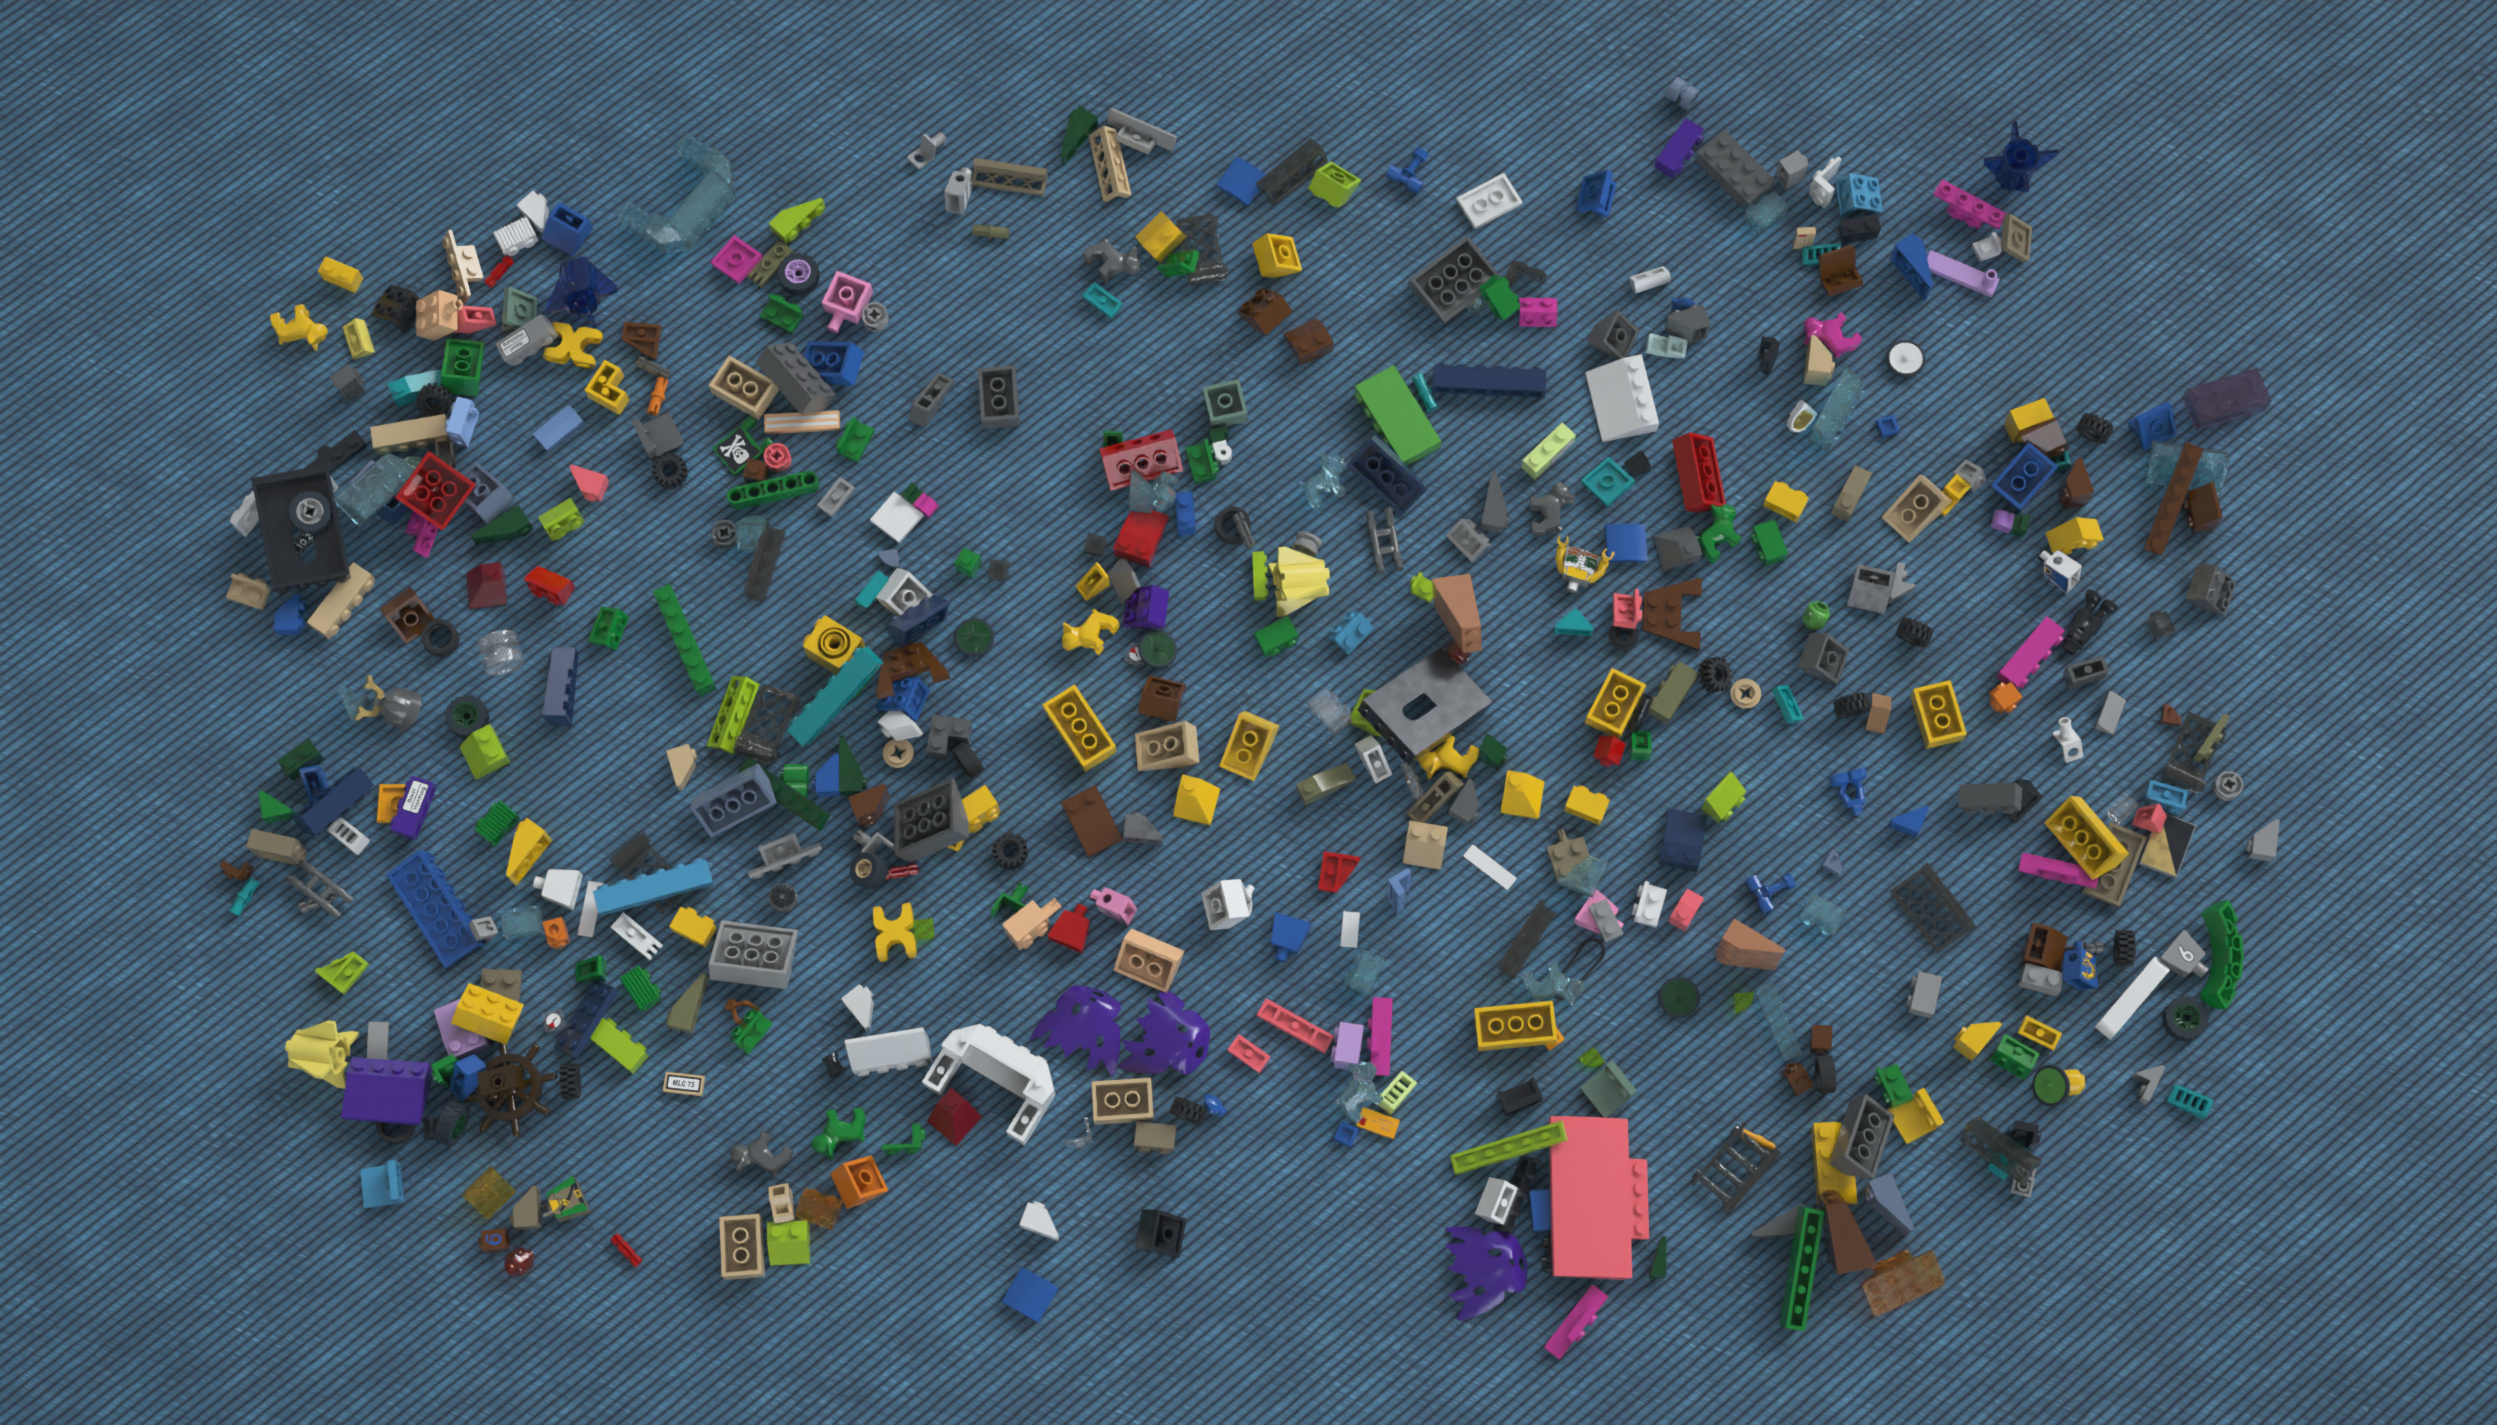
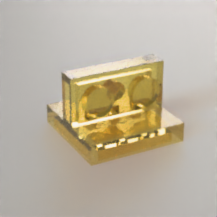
[461,1166,517,1220]

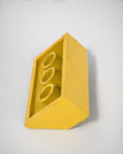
[2044,796,2129,880]
[1811,1122,1858,1206]

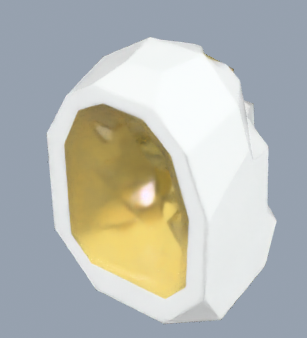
[1787,400,1817,432]

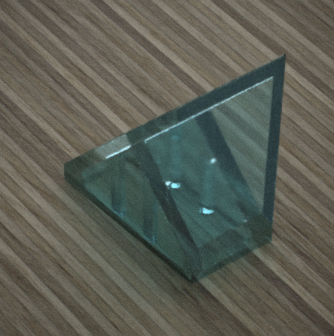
[734,515,767,551]

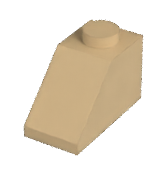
[666,744,698,791]

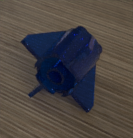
[1983,121,2059,192]
[546,257,618,328]

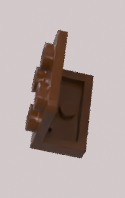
[1819,245,1863,297]

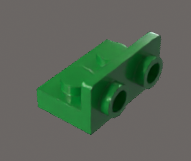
[1157,250,1199,278]
[760,294,804,335]
[835,416,875,463]
[1186,439,1219,484]
[588,606,629,650]
[729,1008,773,1055]
[1990,1034,2040,1080]
[431,1054,460,1089]
[1873,1064,1914,1109]

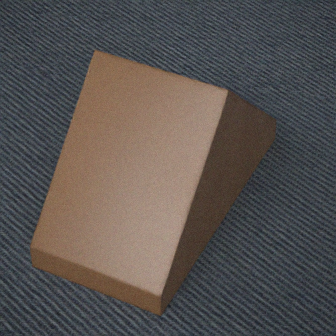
[1865,693,1892,734]

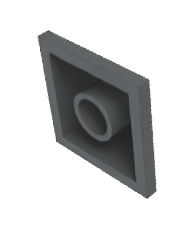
[1587,310,1640,360]
[1652,526,1702,571]

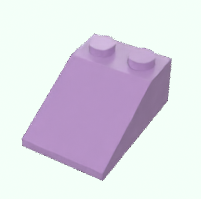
[434,999,492,1060]

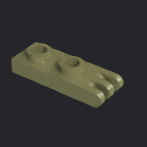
[747,240,794,288]
[2193,714,2230,763]

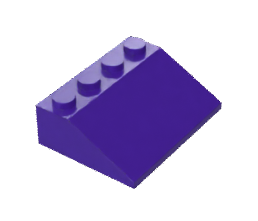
[341,1057,433,1125]

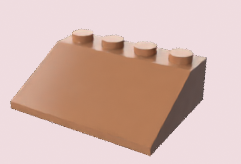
[1714,919,1786,970]

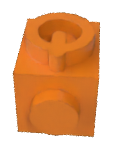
[1989,682,2022,714]
[542,917,570,949]

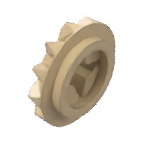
[1730,679,1761,709]
[883,739,914,769]

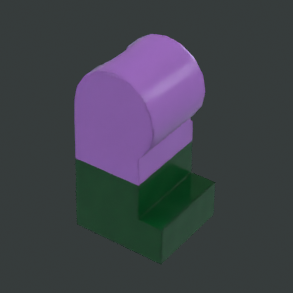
[1991,510,2030,537]

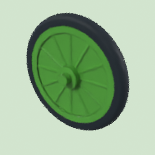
[2032,1065,2070,1107]

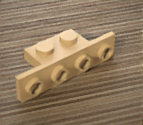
[442,230,484,303]

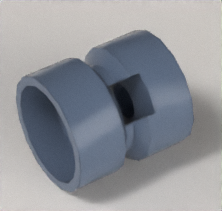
[1665,77,1700,111]

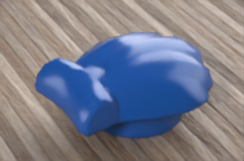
[1671,298,1696,312]
[1204,1094,1227,1118]

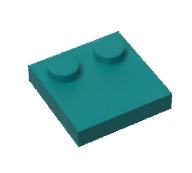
[1581,457,1635,507]

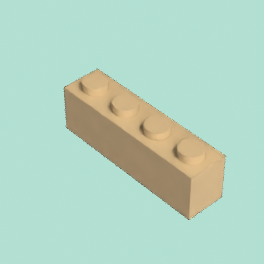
[370,414,451,455]
[307,562,375,640]

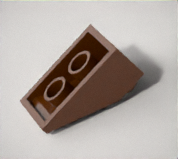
[1061,785,1123,858]

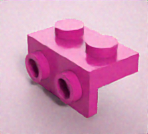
[1519,297,1557,327]

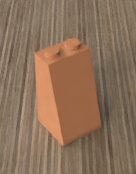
[1432,574,1482,653]

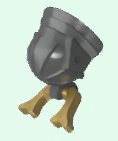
[354,675,421,731]

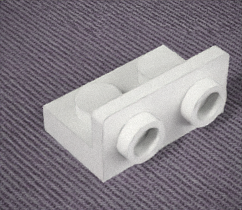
[1632,881,1667,928]

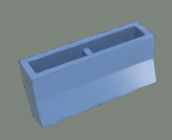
[533,405,584,452]

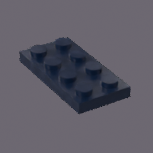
[554,980,619,1058]

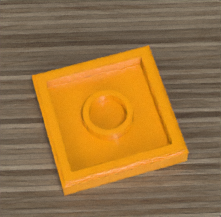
[377,784,405,823]

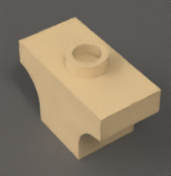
[769,1183,794,1224]

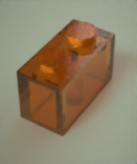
[795,1188,843,1230]

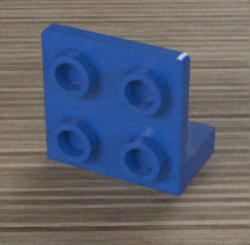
[875,677,930,722]

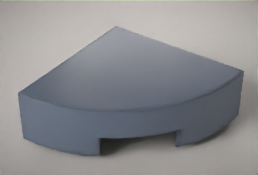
[878,549,900,569]
[1822,849,1842,877]

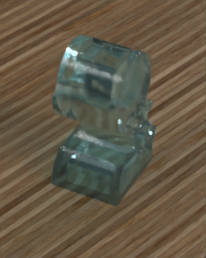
[1151,471,1179,510]

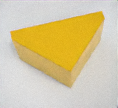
[1075,562,1110,601]

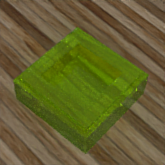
[913,918,935,941]

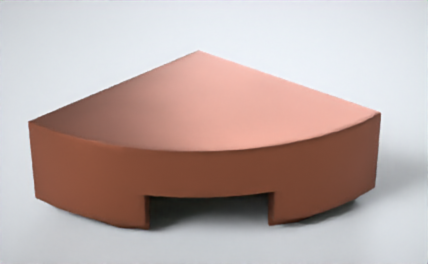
[2160,704,2181,727]

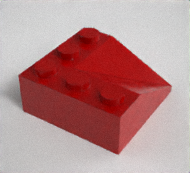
[395,451,476,531]

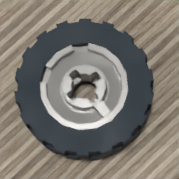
[289,491,332,535]

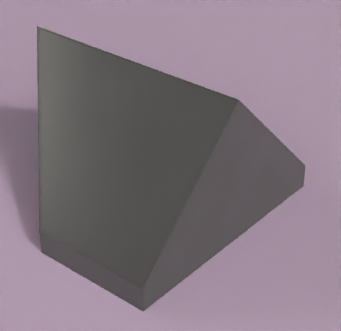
[1108,557,1141,604]

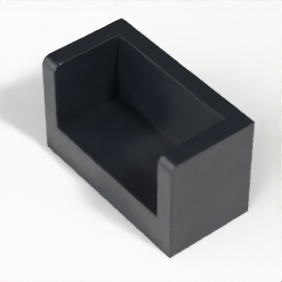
[1496,1077,1543,1117]

